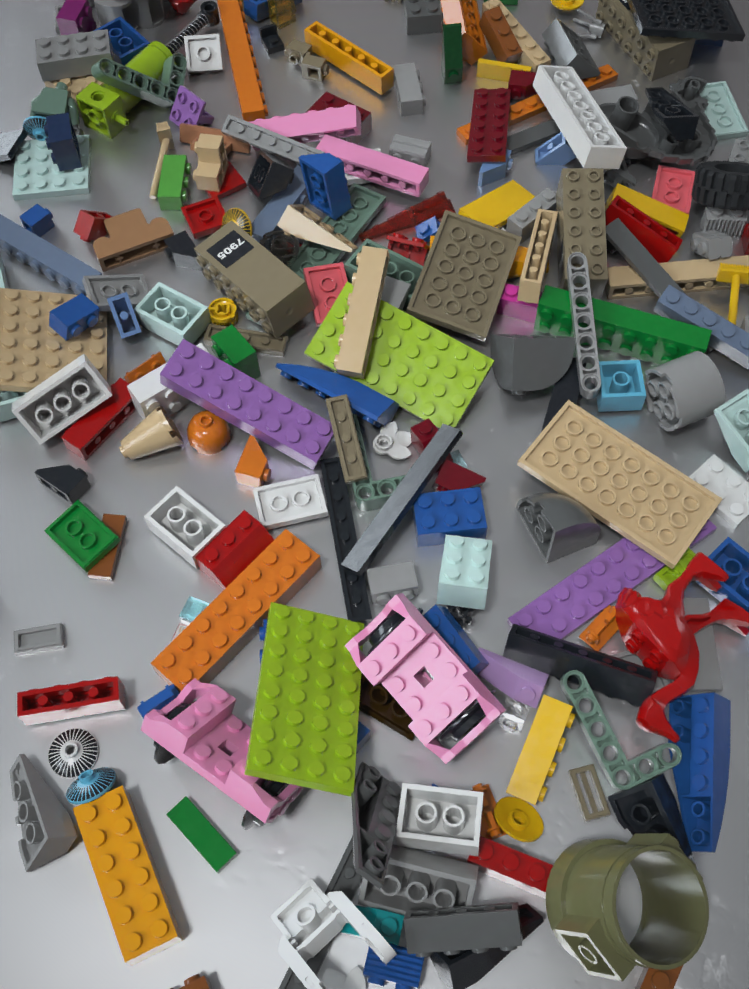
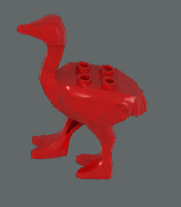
[615,552,749,743]

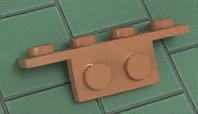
[180,123,251,155]

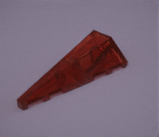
[359,191,456,242]

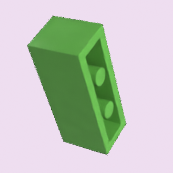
[157,155,192,210]

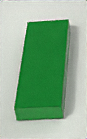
[166,796,238,873]

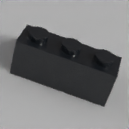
[246,149,294,200]

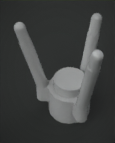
[573,9,606,40]

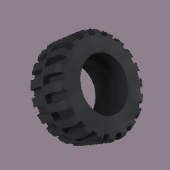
[691,161,749,211]

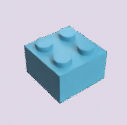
[594,360,647,412]

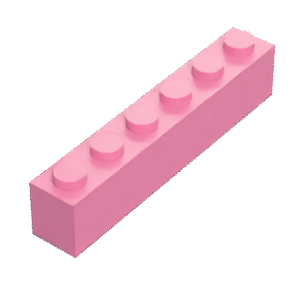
[250,104,361,151]
[316,134,429,198]

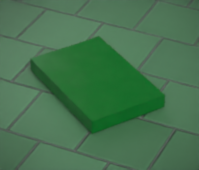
[44,500,121,572]

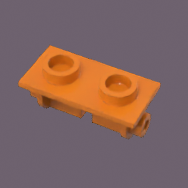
[124,352,166,384]
[579,605,619,651]
[470,783,507,840]

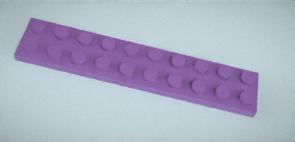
[507,519,717,640]

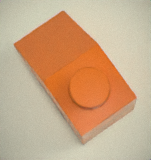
[234,435,271,488]

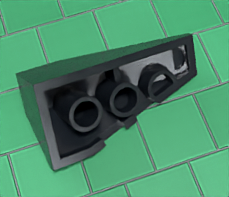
[607,773,697,869]

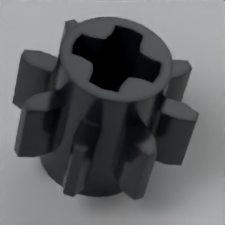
[446,605,474,629]

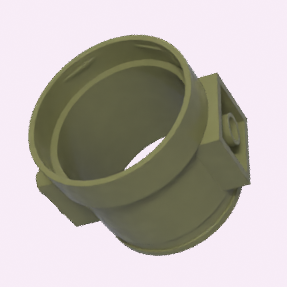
[546,833,709,981]

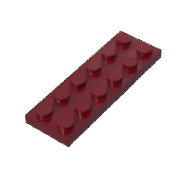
[467,88,511,162]

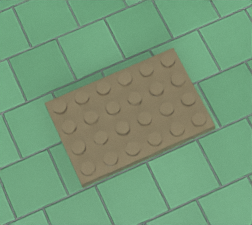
[406,210,522,342]

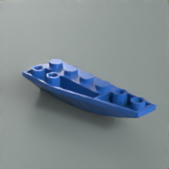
[275,363,399,428]
[668,692,731,853]

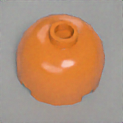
[187,410,231,455]

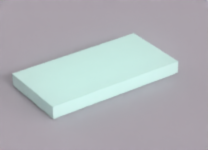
[700,81,749,140]

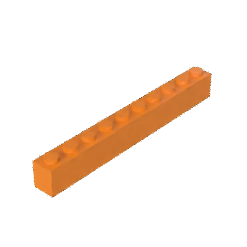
[217,0,268,122]

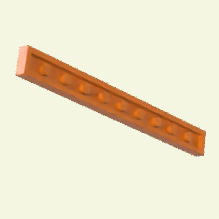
[456,64,618,145]

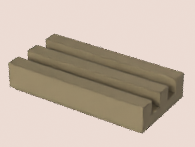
[568,764,611,823]

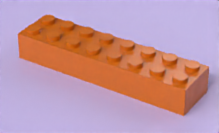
[151,529,322,693]

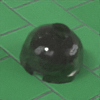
[259,230,300,268]

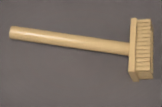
[149,121,175,200]

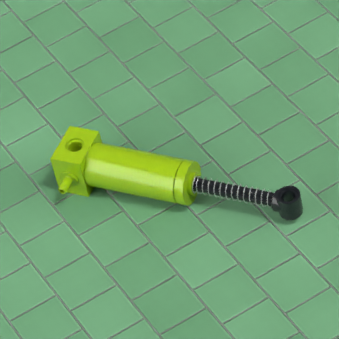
[75,1,220,139]

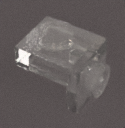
[497,695,531,733]

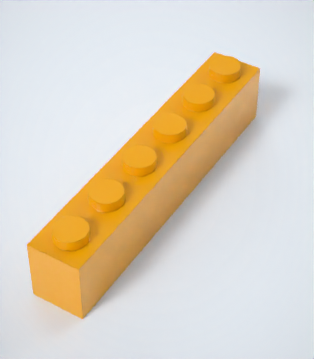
[304,21,394,95]

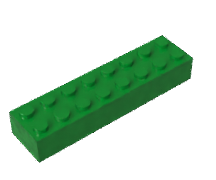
[534,285,712,365]

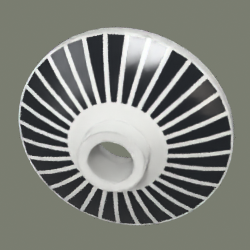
[48,728,99,779]

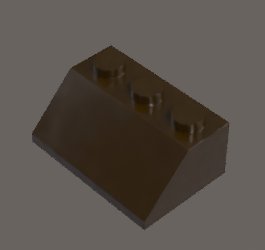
[359,673,416,741]

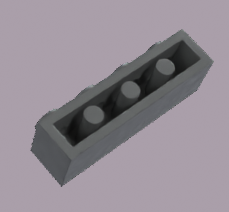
[403,902,523,957]

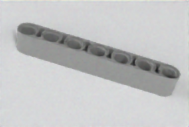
[567,252,601,399]

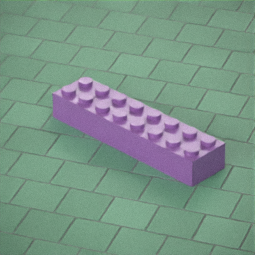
[160,339,334,470]

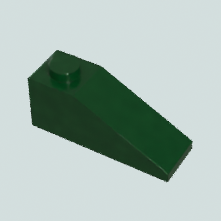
[441,23,463,84]

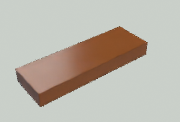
[88,514,127,580]

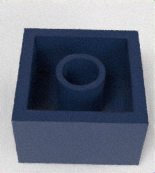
[44,112,82,171]

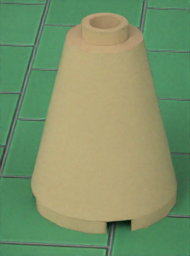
[119,405,183,460]

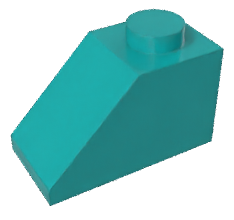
[340,905,404,945]

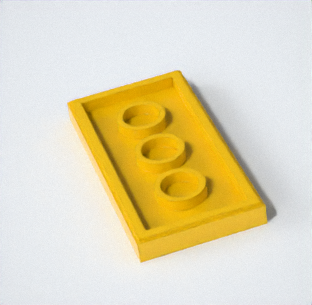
[458,180,535,228]

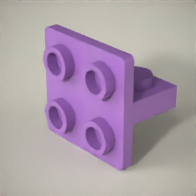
[169,85,214,127]

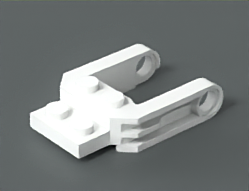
[270,879,397,989]

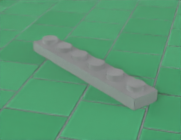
[221,114,325,165]

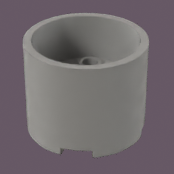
[644,351,726,431]

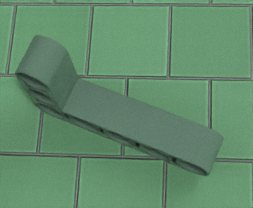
[91,53,187,109]
[351,413,405,511]
[560,670,682,790]

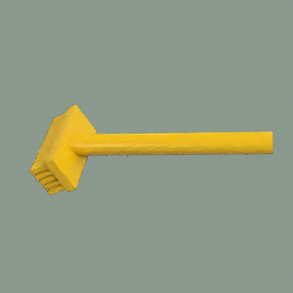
[716,263,749,325]

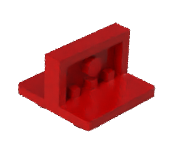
[386,233,430,266]

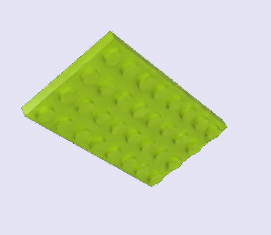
[304,281,495,429]
[244,602,364,797]

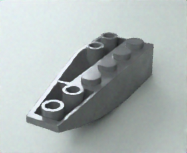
[351,762,401,889]

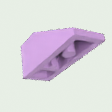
[478,647,549,708]

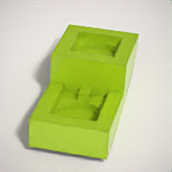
[652,547,696,591]

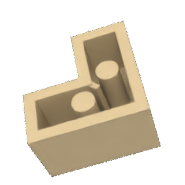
[193,133,229,192]

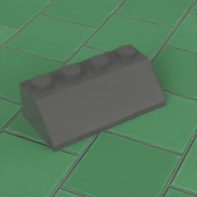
[542,18,601,79]

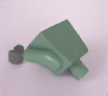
[30,82,84,135]

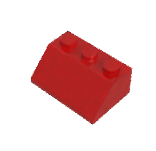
[195,510,274,589]

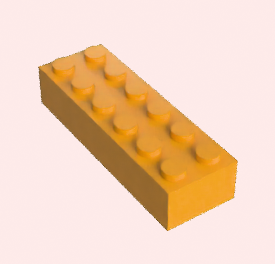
[73,785,184,966]

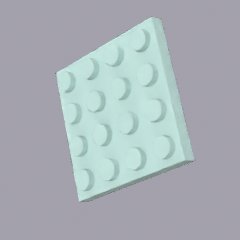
[12,134,91,201]

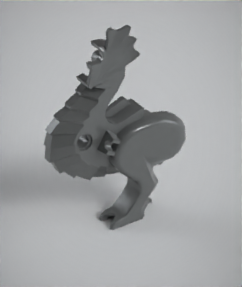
[598,76,718,188]

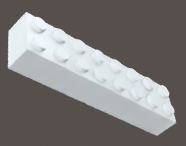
[533,65,627,170]

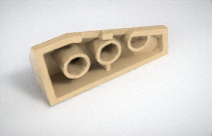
[277,204,358,253]

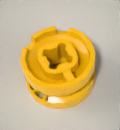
[208,297,239,326]

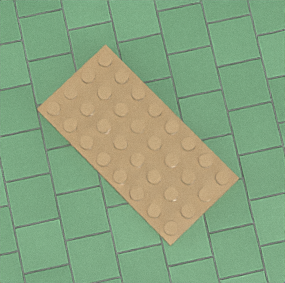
[517,400,722,569]

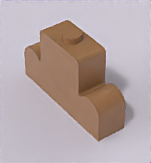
[93,208,174,272]

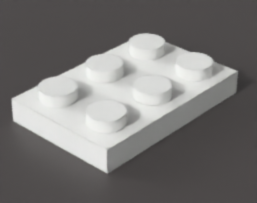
[689,454,749,529]
[252,474,328,530]

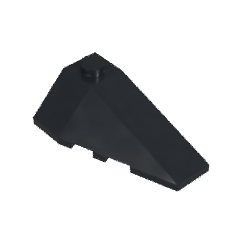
[645,87,700,142]
[430,903,544,989]

